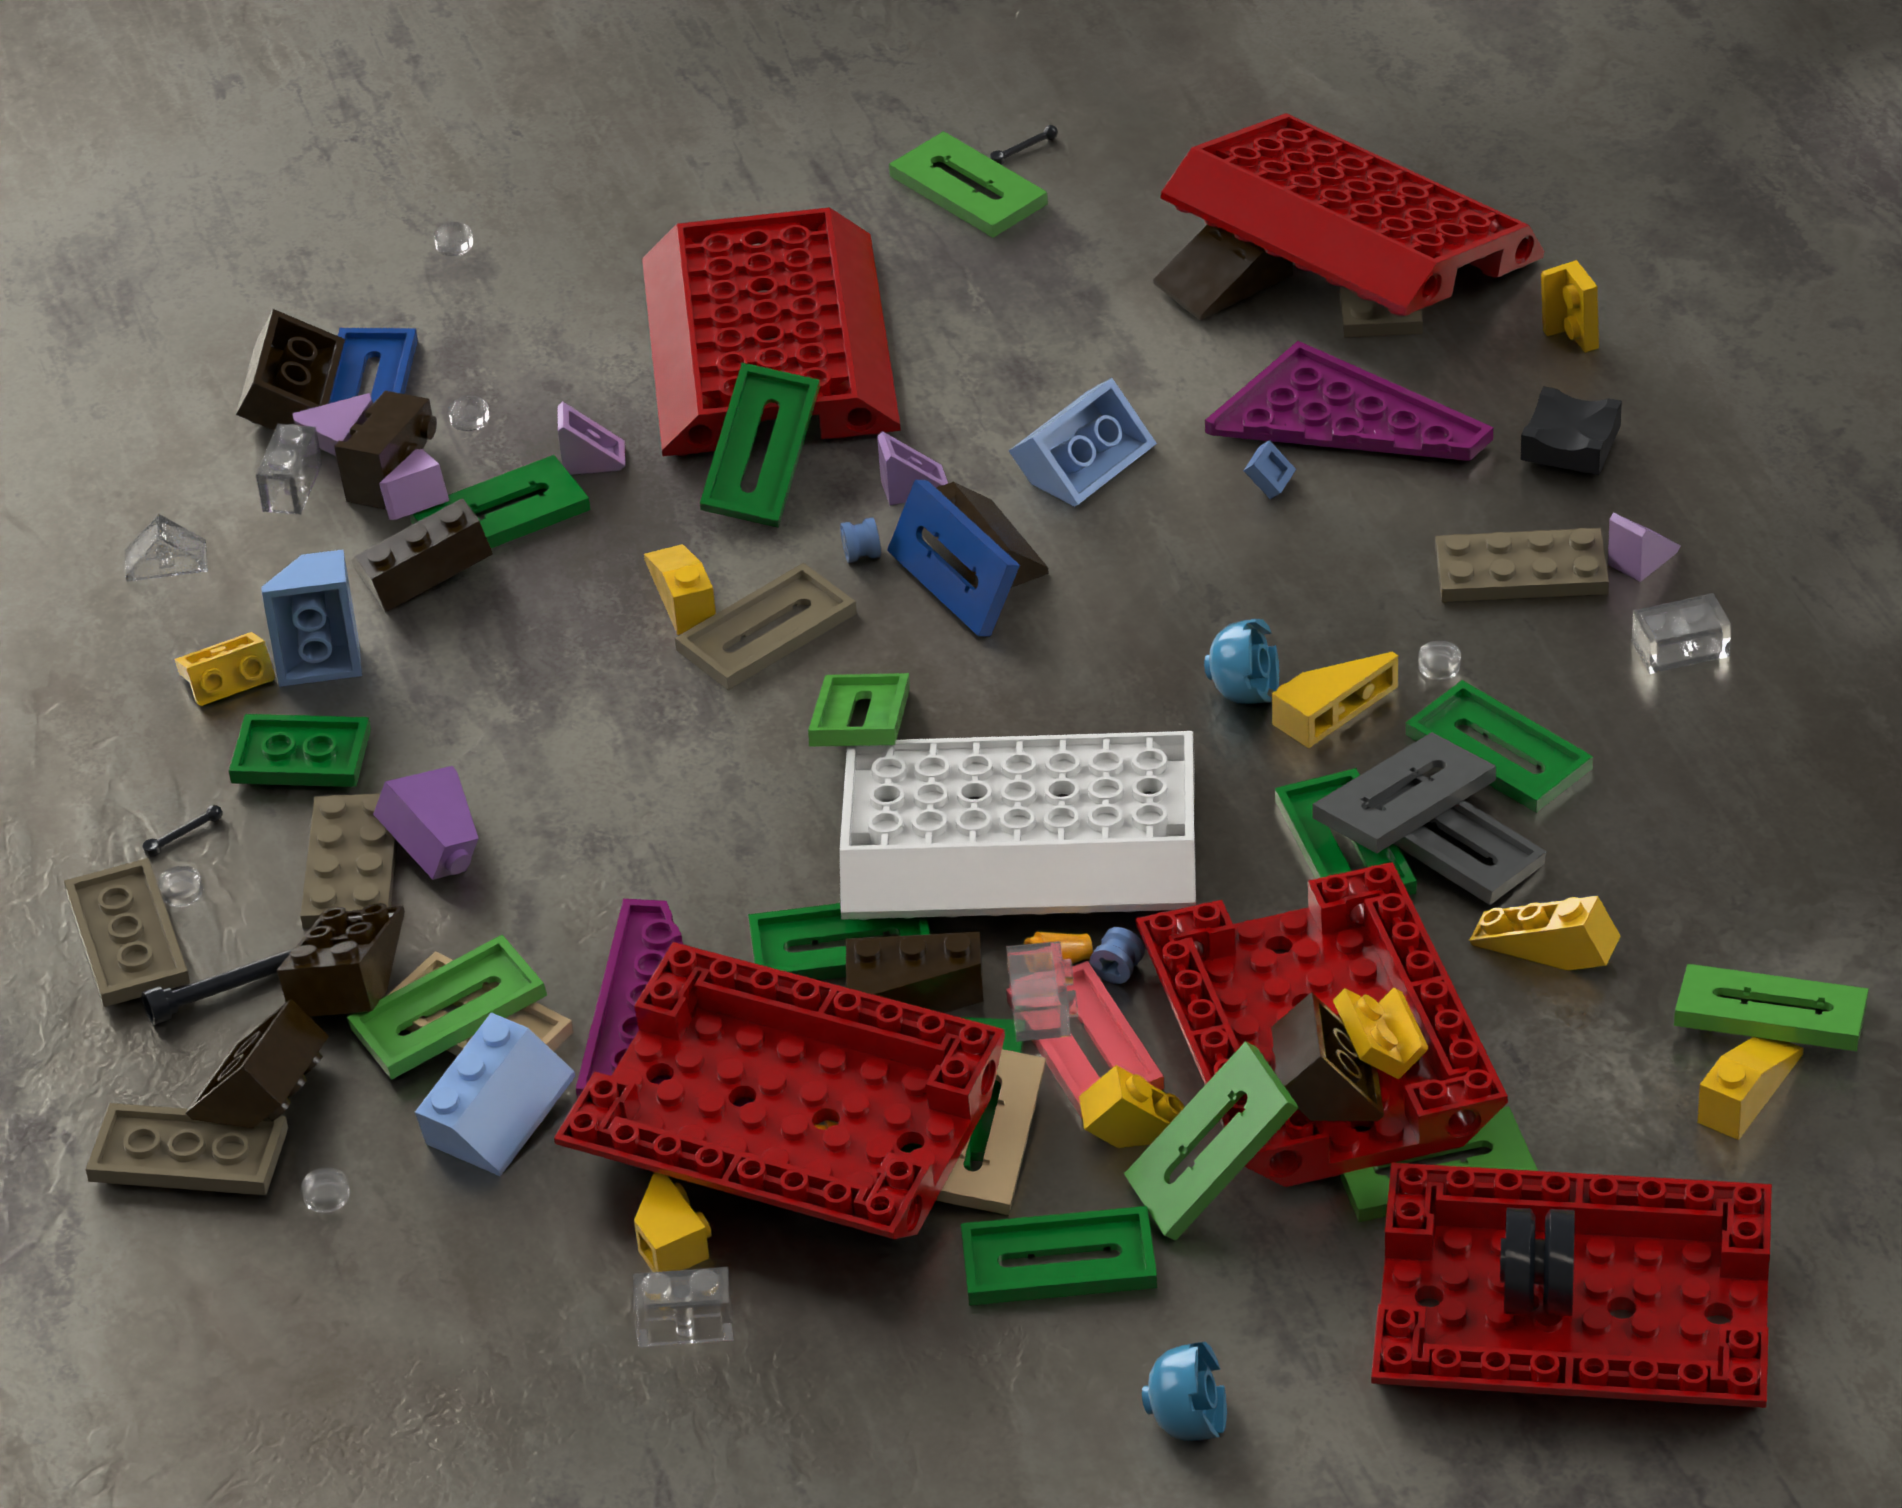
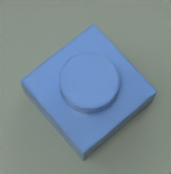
[1243,440,1296,499]

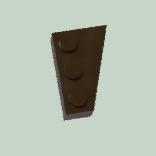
[334,390,437,510]

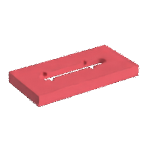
[1006,961,1164,1118]

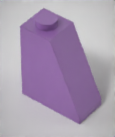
[373,766,479,880]

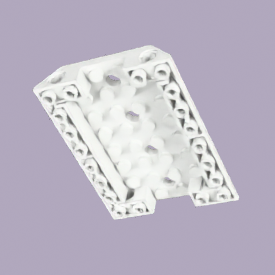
[840,731,1196,920]

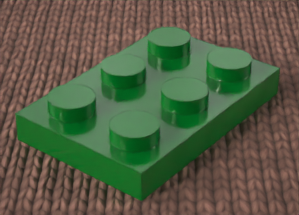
[229,714,371,787]

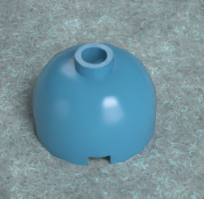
[1204,619,1280,704]
[1142,1341,1227,1441]

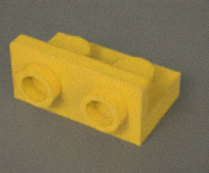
[1541,260,1599,353]
[174,632,275,706]
[1333,988,1428,1079]

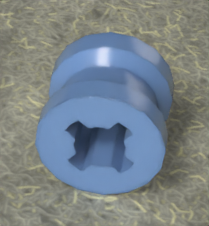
[840,517,881,563]
[1090,927,1145,984]

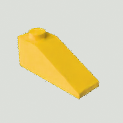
[644,544,716,635]
[1272,652,1398,749]
[1697,1037,1804,1140]

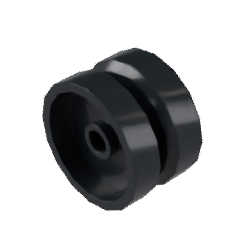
[1500,1207,1575,1316]

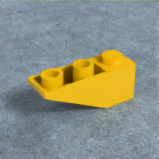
[1469,896,1621,970]

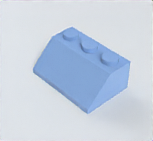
[1009,378,1157,507]
[261,550,362,687]
[415,1012,576,1176]

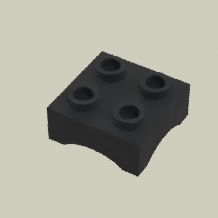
[1521,386,1622,475]

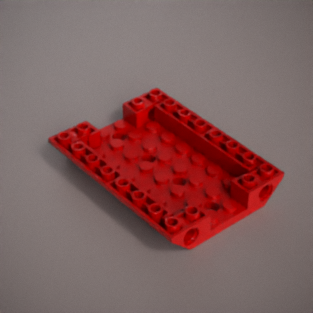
[1160,113,1545,316]
[642,207,901,457]
[1136,862,1508,1187]
[554,942,1005,1239]
[1371,1163,1772,1408]

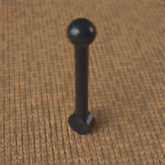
[990,125,1058,165]
[142,805,223,857]

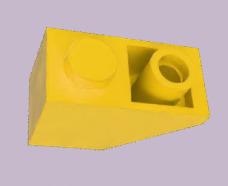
[1079,1065,1185,1148]
[634,1172,711,1281]

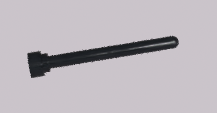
[141,949,294,1025]

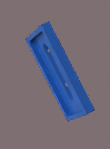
[329,328,418,404]
[887,480,1020,636]

